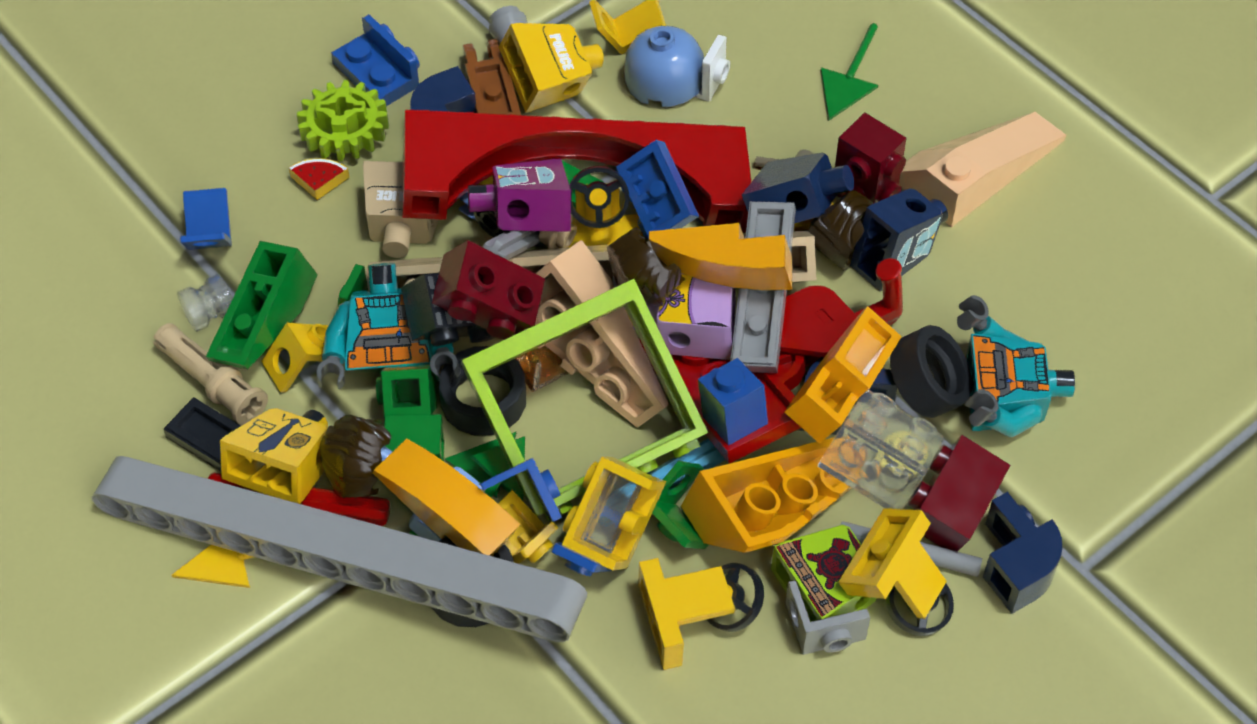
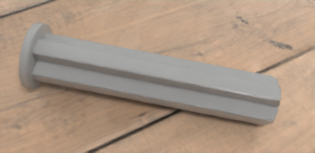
[483,230,545,260]

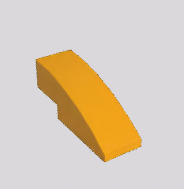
[649,223,792,290]
[784,306,902,444]
[372,439,520,556]

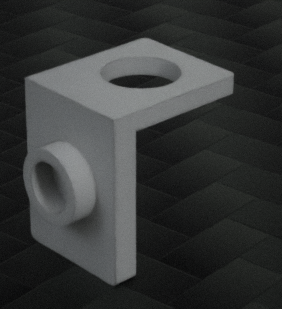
[785,580,870,655]

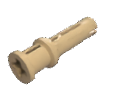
[153,323,268,425]

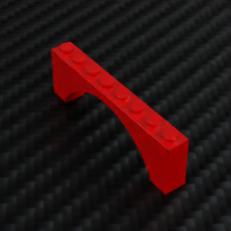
[402,109,752,233]

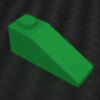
[205,241,318,370]

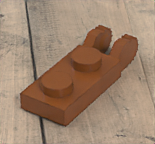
[463,39,521,115]

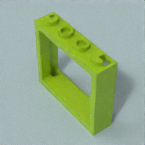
[461,279,708,520]

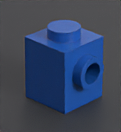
[698,358,768,445]

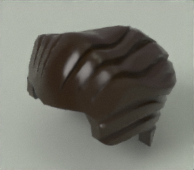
[808,190,873,271]
[607,227,685,307]
[320,414,391,498]

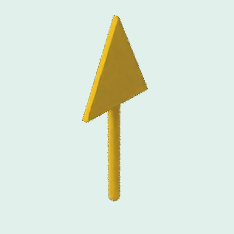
[171,545,253,588]

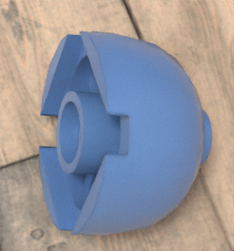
[624,26,704,107]

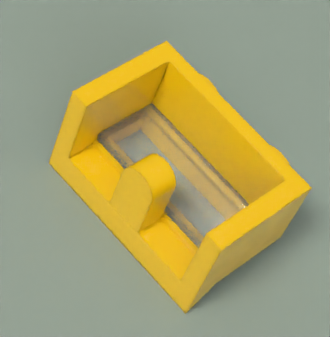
[562,456,667,571]

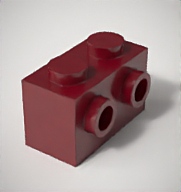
[835,112,907,204]
[432,240,545,340]
[907,435,1011,552]

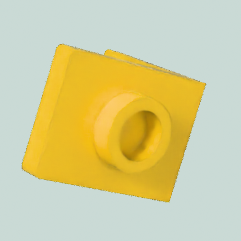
[589,0,666,55]
[262,323,345,392]

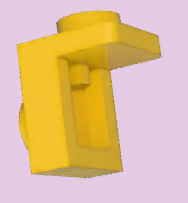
[498,490,559,564]

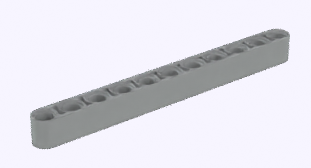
[91,456,587,642]

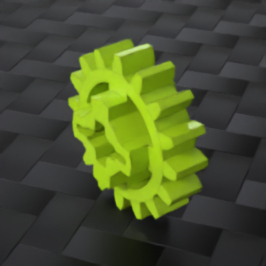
[297,80,389,161]

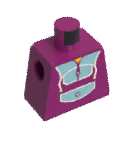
[468,159,571,232]

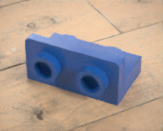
[331,14,420,106]
[616,140,699,239]

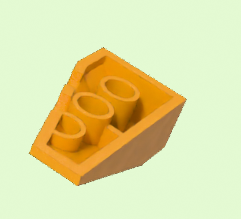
[681,434,873,553]

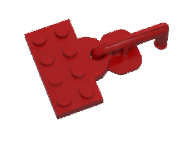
[639,258,903,464]

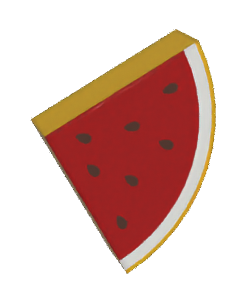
[288,158,350,200]

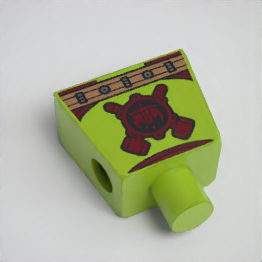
[771,525,877,622]

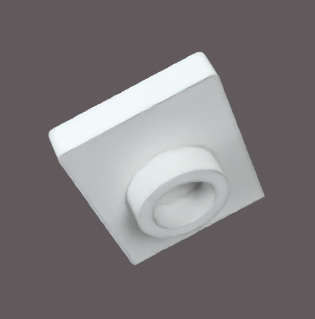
[694,34,730,102]

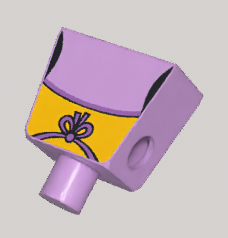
[633,273,736,360]

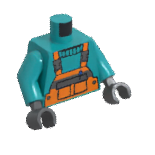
[316,263,461,389]
[957,295,1075,437]

